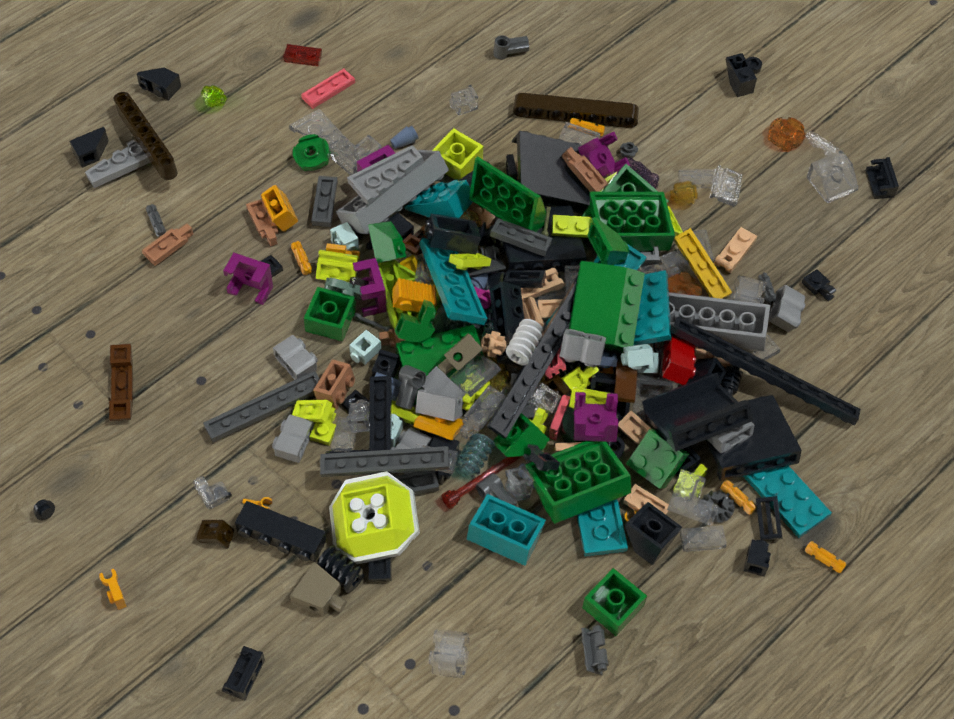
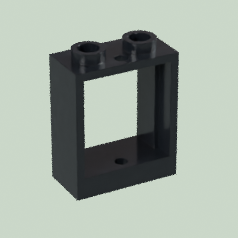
[424,213,481,255]

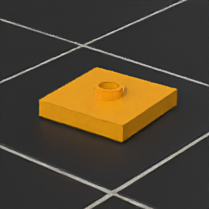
[414,414,465,440]

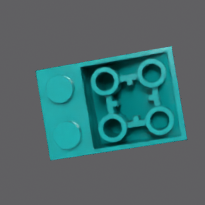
[404,180,473,218]

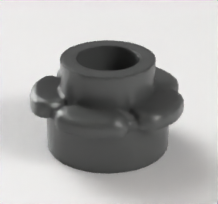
[620,142,638,159]

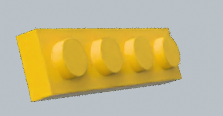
[674,228,732,299]

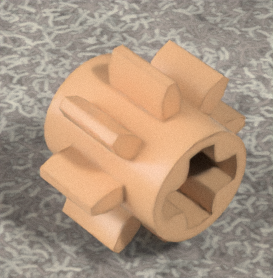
[481,331,506,358]

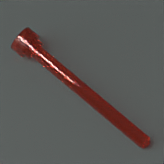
[441,456,523,509]

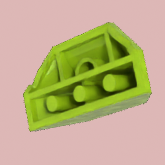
[378,260,421,329]

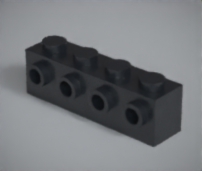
[489,281,524,367]
[235,501,327,562]

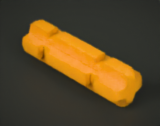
[569,118,605,136]
[291,241,312,275]
[720,480,757,515]
[805,541,846,573]

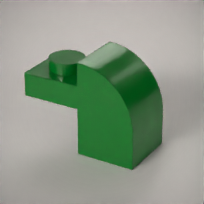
[394,299,436,342]

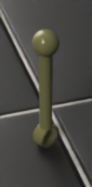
[541,207,551,236]

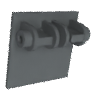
[460,245,506,277]

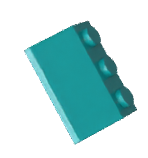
[467,494,546,566]

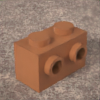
[313,359,355,410]

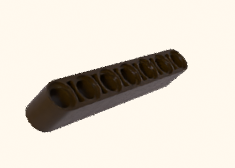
[113,92,178,180]
[513,93,639,128]

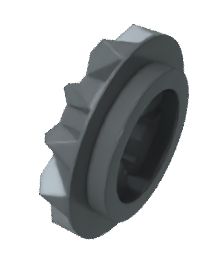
[700,490,735,522]

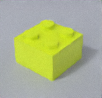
[432,128,483,181]

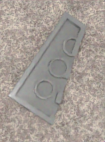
[85,140,151,188]
[347,145,423,205]

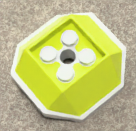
[329,471,420,564]

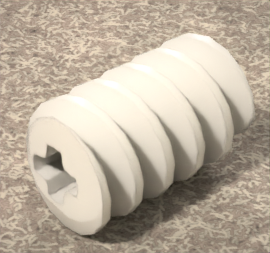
[506,319,543,365]

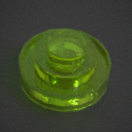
[201,85,227,108]

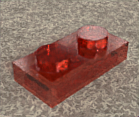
[283,44,322,67]

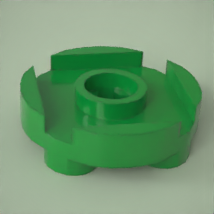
[292,134,331,171]

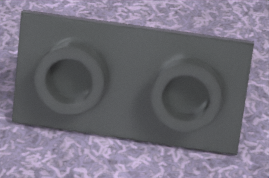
[581,625,609,675]

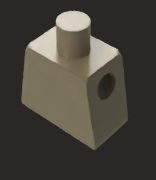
[438,333,483,375]
[290,562,347,616]

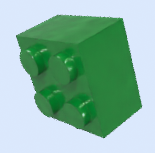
[303,287,356,342]
[626,429,690,489]
[582,568,647,636]

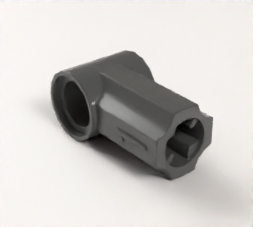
[493,35,529,59]
[395,365,426,409]
[475,473,517,506]

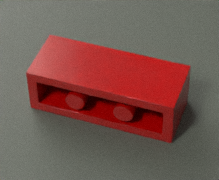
[662,328,696,385]

